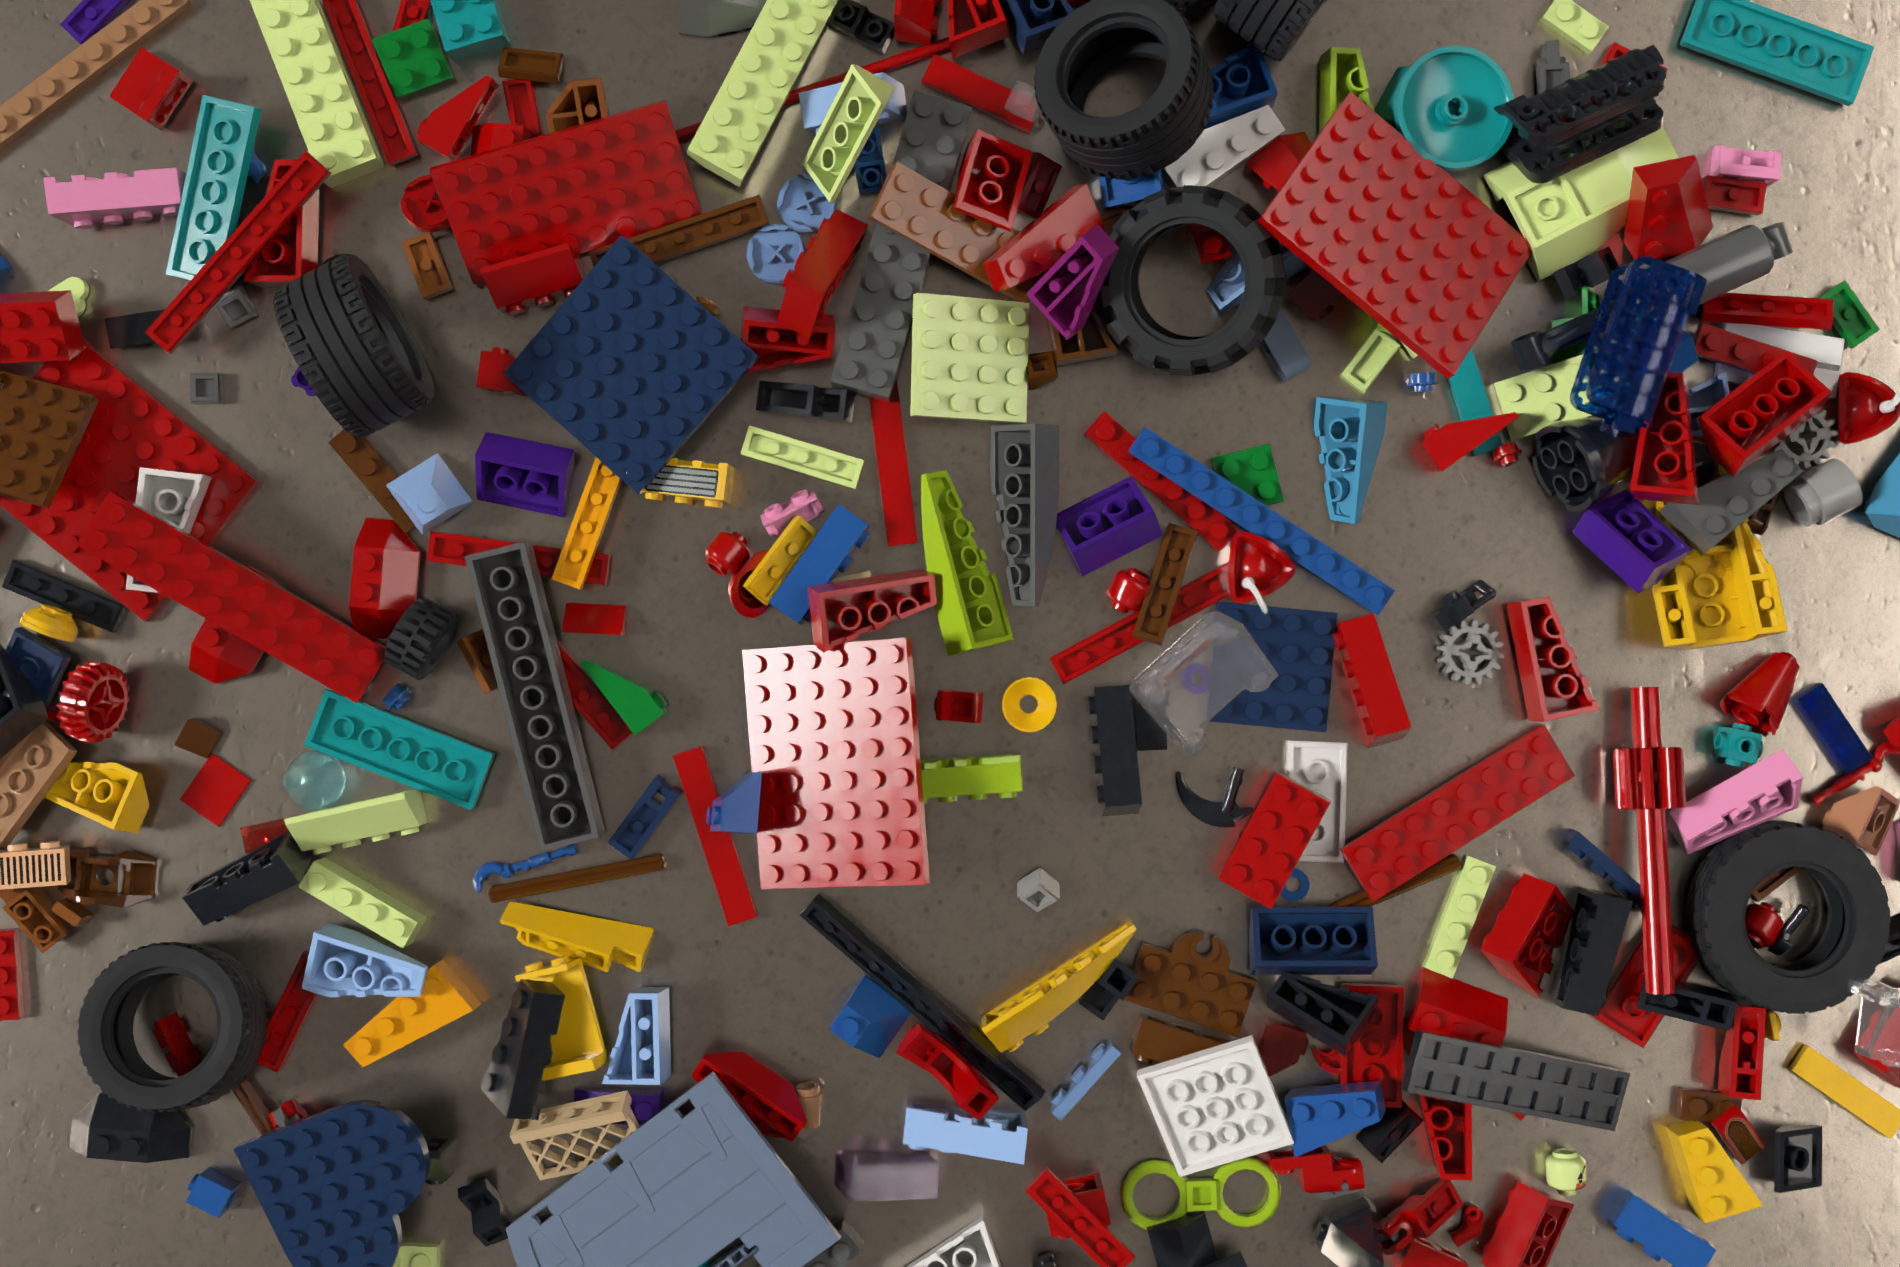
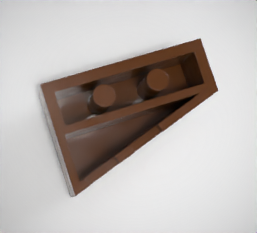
[1040,270,1117,366]

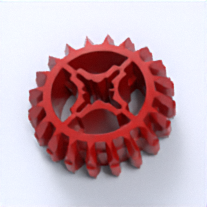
[56,661,131,743]

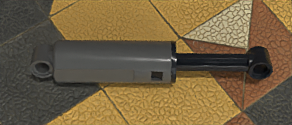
[1511,222,1793,371]

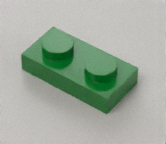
[1819,280,1880,349]

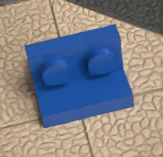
[1099,170,1164,210]

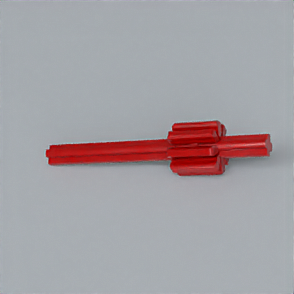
[1613,687,1686,994]

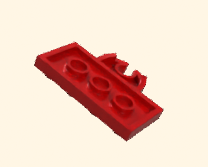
[1311,983,1404,1108]

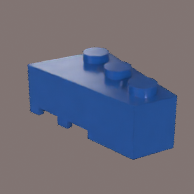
[1284,1081,1386,1158]

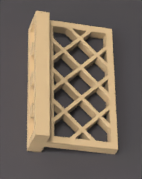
[509,1090,640,1181]

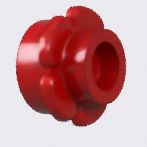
[1492,442,1522,467]

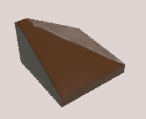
[1026,351,1058,390]

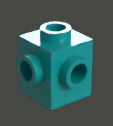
[1713,723,1763,768]

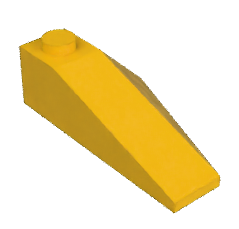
[44,762,150,834]

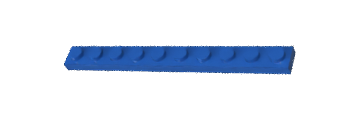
[1128,426,1395,615]

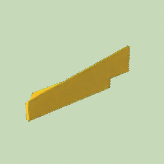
[500,902,654,972]

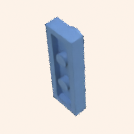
[1050,1040,1121,1121]

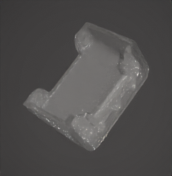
[1129,611,1279,756]

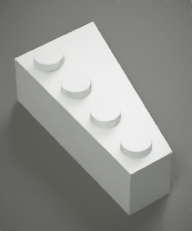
[1161,105,1286,189]
[907,1215,1002,1267]

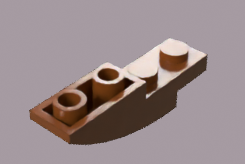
[0,847,69,953]

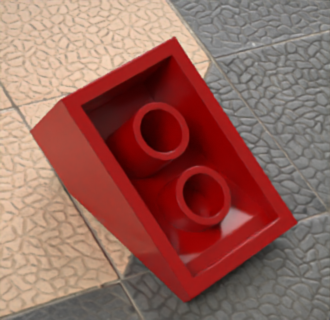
[953,129,1033,232]

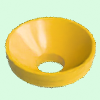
[19,604,78,642]
[1002,677,1057,732]

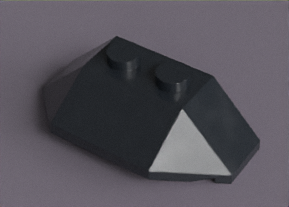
[70,1092,193,1163]

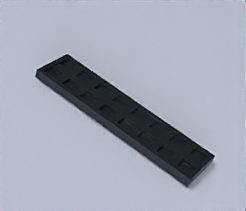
[1401,1029,1630,1131]

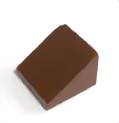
[174,718,222,759]

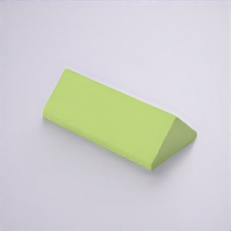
[802,64,895,203]

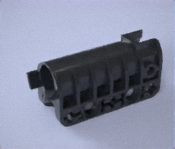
[1494,45,1666,183]

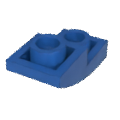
[854,127,887,194]

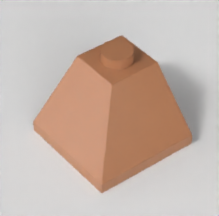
[1823,786,1900,856]

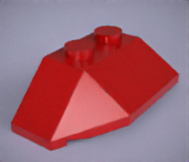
[349,518,421,639]
[188,565,275,684]
[691,1051,807,1142]

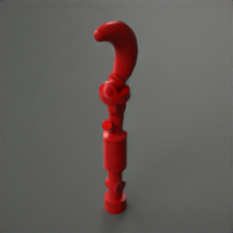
[1810,741,1900,806]

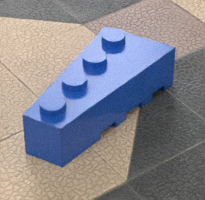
[1204,42,1278,129]

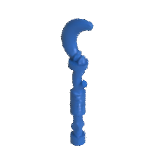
[473,844,578,893]

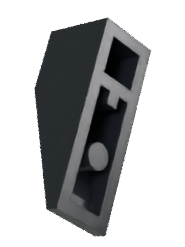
[1636,978,1737,1031]

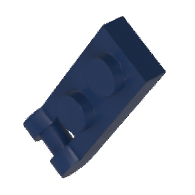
[607,774,682,860]

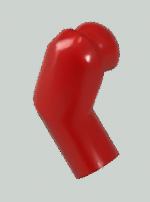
[1449,1206,1484,1248]

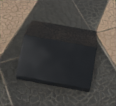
[1774,1125,1822,1193]
[1146,1211,1218,1267]

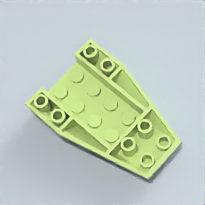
[1483,126,1679,282]

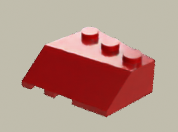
[1623,155,1713,263]

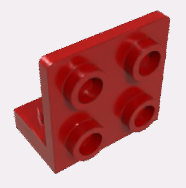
[110,48,193,130]

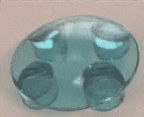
[283,751,346,811]

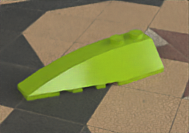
[921,470,1014,657]

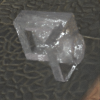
[1004,80,1046,129]

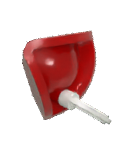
[1838,372,1900,444]
[1228,531,1296,614]

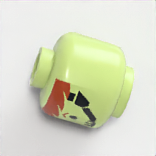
[1545,1148,1587,1196]

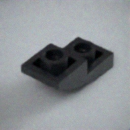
[828,0,894,54]
[104,309,165,349]

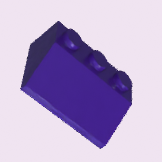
[475,432,574,517]
[1056,476,1163,576]
[1572,489,1692,593]

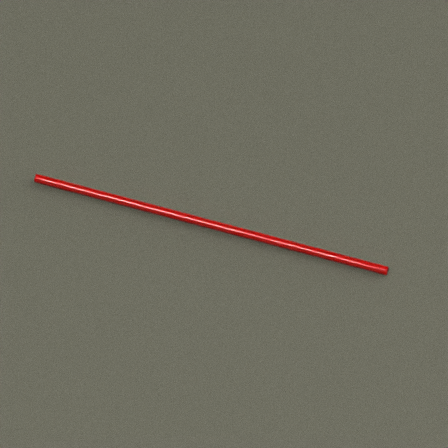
[676,0,1092,142]

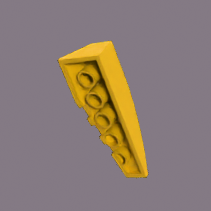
[981,920,1137,1053]

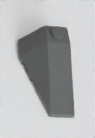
[678,0,767,38]

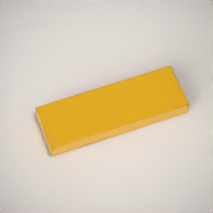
[743,515,818,605]

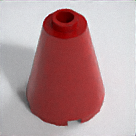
[1720,652,1800,737]

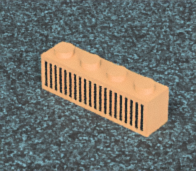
[0,841,71,890]

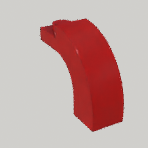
[898,1024,1000,1121]

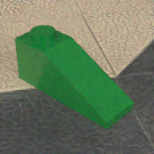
[580,659,668,735]

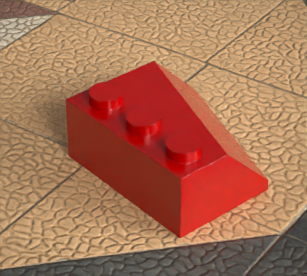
[1481,873,1573,1000]

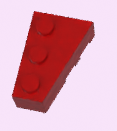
[740,306,835,375]

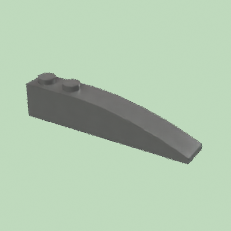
[991,424,1059,607]

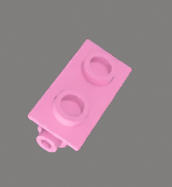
[760,488,824,537]

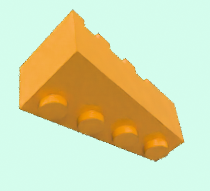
[343,959,482,1068]

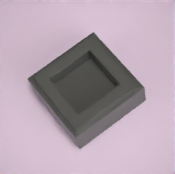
[190,373,224,404]

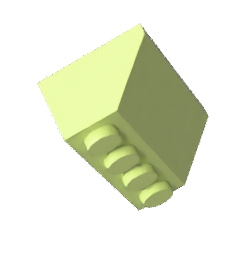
[284,789,428,855]

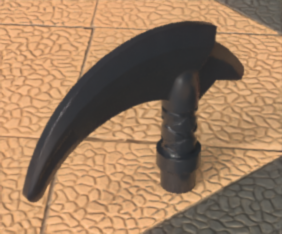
[1176,767,1253,828]

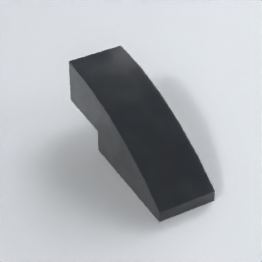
[756,381,856,423]

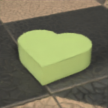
[48,277,89,316]

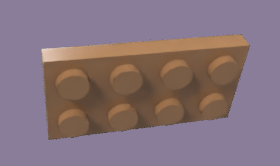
[0,720,78,848]

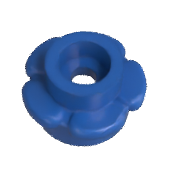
[1408,372,1438,392]
[382,683,410,710]

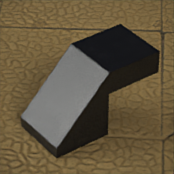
[1553,246,1622,300]
[1132,680,1167,751]
[1078,958,1140,1020]
[458,1178,510,1247]

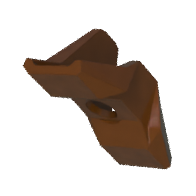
[58,847,157,908]

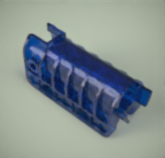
[1570,256,1707,438]

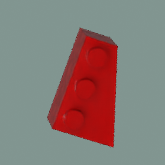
[948,0,1009,59]

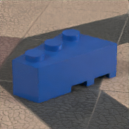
[1613,1192,1716,1267]

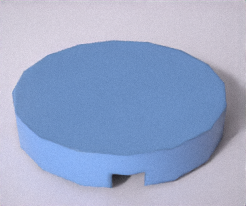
[777,173,837,235]
[746,224,806,285]

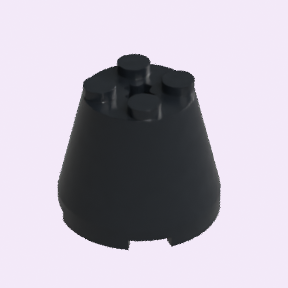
[1532,414,1639,511]

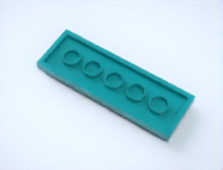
[1680,0,1874,106]
[166,95,261,281]
[304,689,496,810]

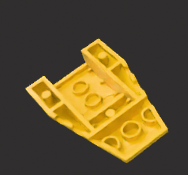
[1652,463,1788,650]

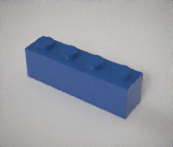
[769,504,871,625]

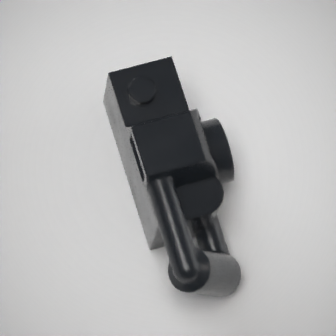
[1429,580,1496,631]

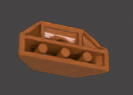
[546,77,610,133]

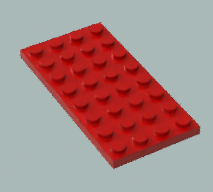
[429,100,702,285]

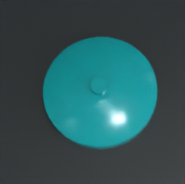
[1393,46,1514,171]

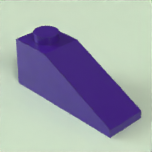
[574,1087,665,1125]

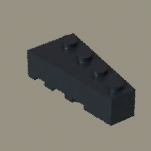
[182,830,312,926]
[1554,886,1633,1016]
[481,979,565,1120]

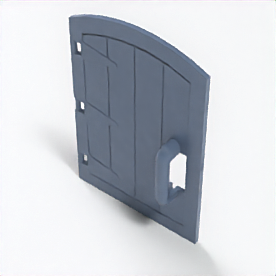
[506,1071,841,1267]

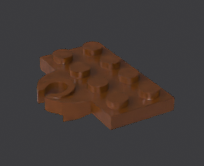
[1124,930,1257,1037]

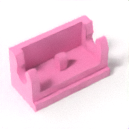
[1709,145,1782,186]

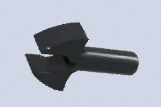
[1767,904,1810,956]

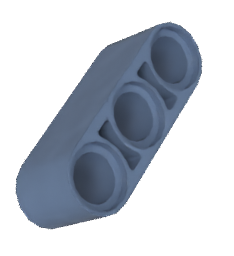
[1260,307,1312,382]

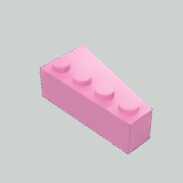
[43,168,186,229]
[1668,749,1803,855]

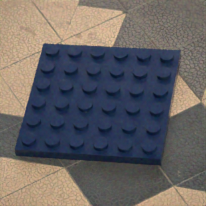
[503,235,760,495]

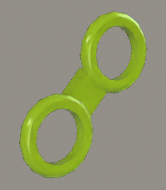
[1120,1157,1282,1230]

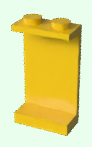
[515,955,609,1081]

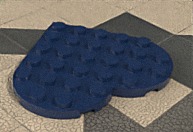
[234,1100,430,1267]

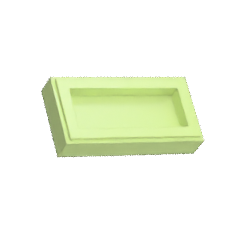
[1339,328,1401,394]

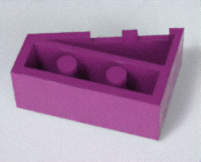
[1026,225,1119,340]

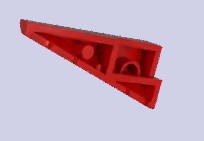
[1244,132,1311,191]

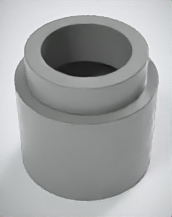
[1784,458,1862,527]

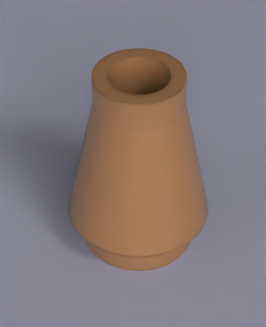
[796,1081,823,1129]

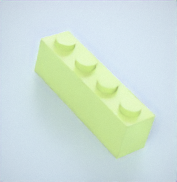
[299,857,427,949]

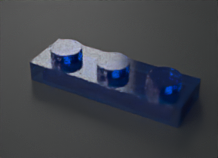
[1793,683,1872,775]

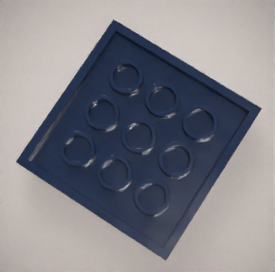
[1205,602,1338,732]

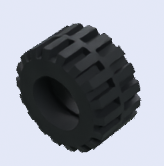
[385,597,458,680]

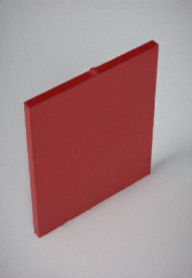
[179,753,252,827]

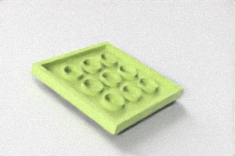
[910,293,1030,424]

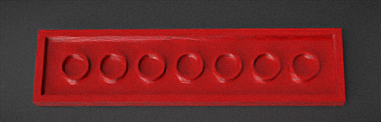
[1340,724,1575,902]

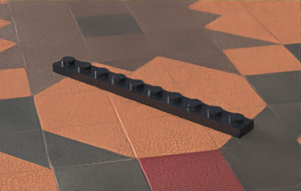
[800,894,1046,1111]

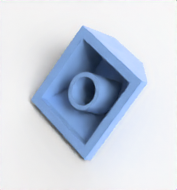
[386,453,473,535]

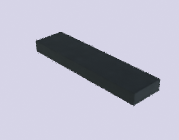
[2,559,127,633]

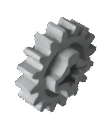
[1769,410,1837,469]
[1436,620,1504,685]

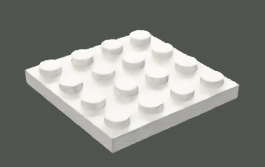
[1137,1035,1294,1177]

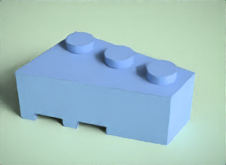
[602,987,671,1085]

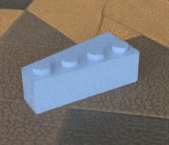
[903,1101,1028,1165]

